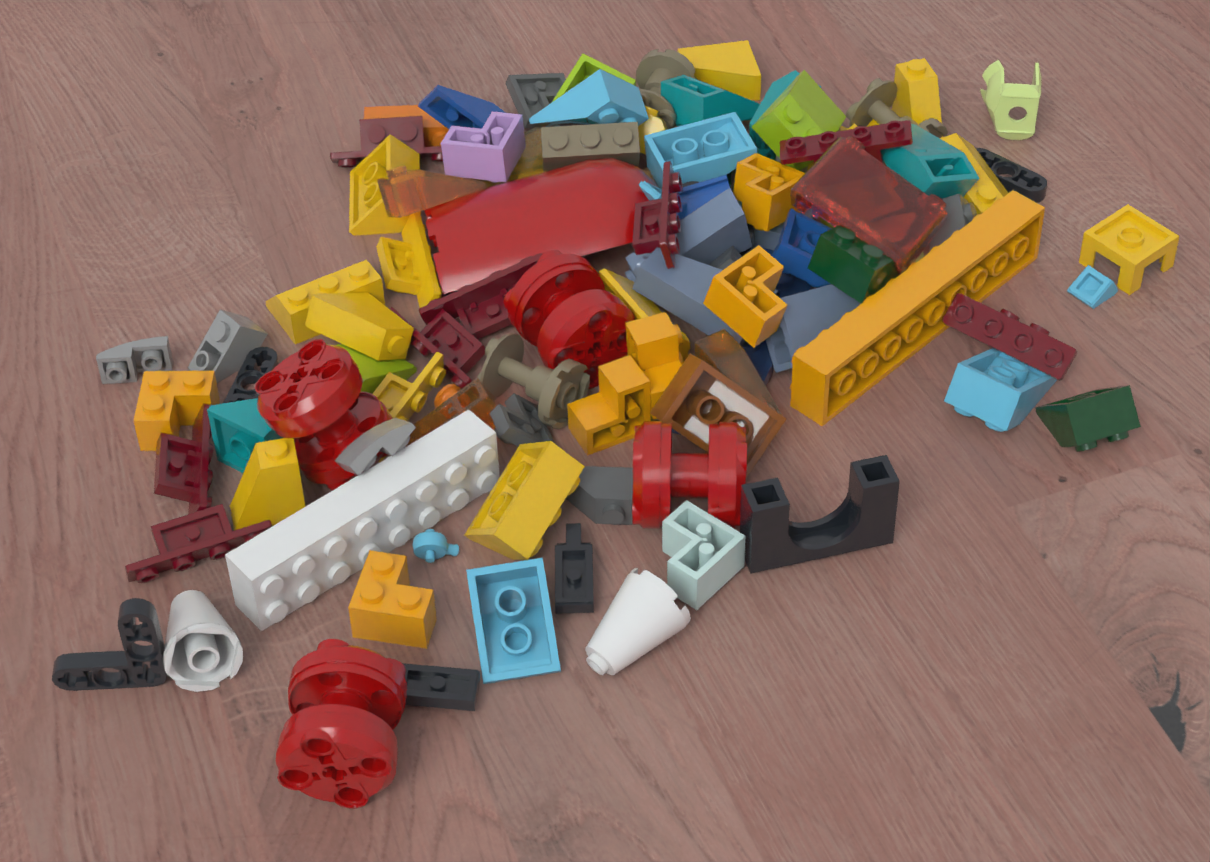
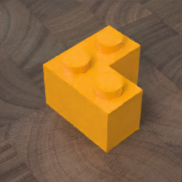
[733,153,810,231]
[703,245,788,348]
[625,312,684,420]
[567,355,651,456]
[133,370,220,451]
[348,550,437,649]

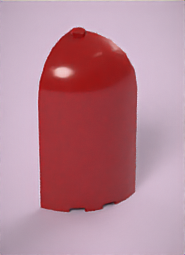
[424,158,658,296]

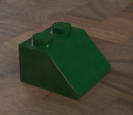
[807,225,899,304]
[1035,385,1141,452]

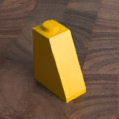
[677,40,761,101]
[892,58,943,138]
[305,292,414,361]
[230,438,305,531]

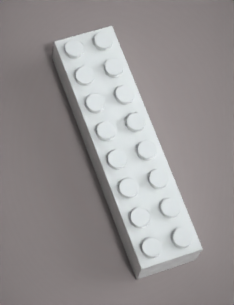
[225,410,500,631]

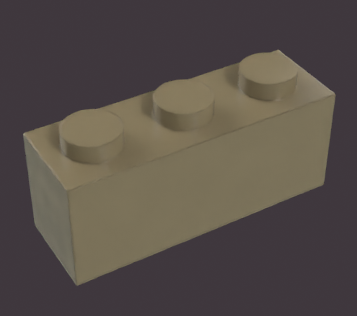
[541,122,640,171]

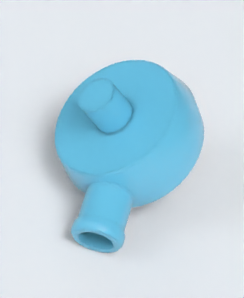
[412,529,459,563]

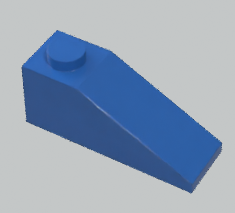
[418,85,506,129]

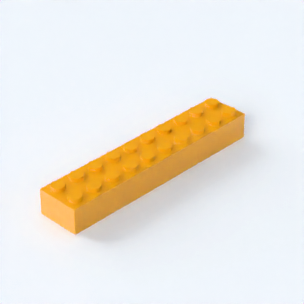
[790,190,1045,426]

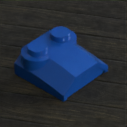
[772,208,832,288]

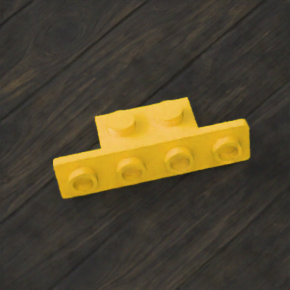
[376,210,442,308]
[372,352,446,463]

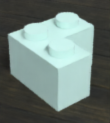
[662,500,746,610]

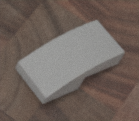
[96,336,173,384]
[335,418,416,475]

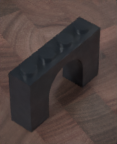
[740,455,900,574]

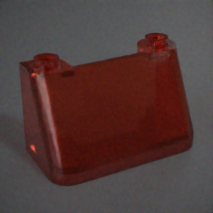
[790,136,948,275]

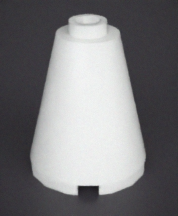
[585,568,691,675]
[163,590,243,692]

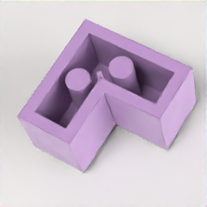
[441,112,526,183]

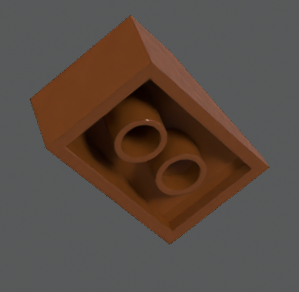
[650,353,786,478]

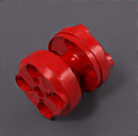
[503,250,636,389]
[254,339,393,490]
[632,421,747,529]
[276,639,407,809]

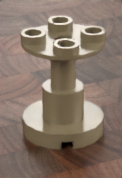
[636,49,697,129]
[846,78,948,138]
[475,332,590,429]

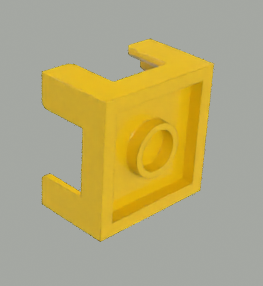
[1079,204,1179,295]

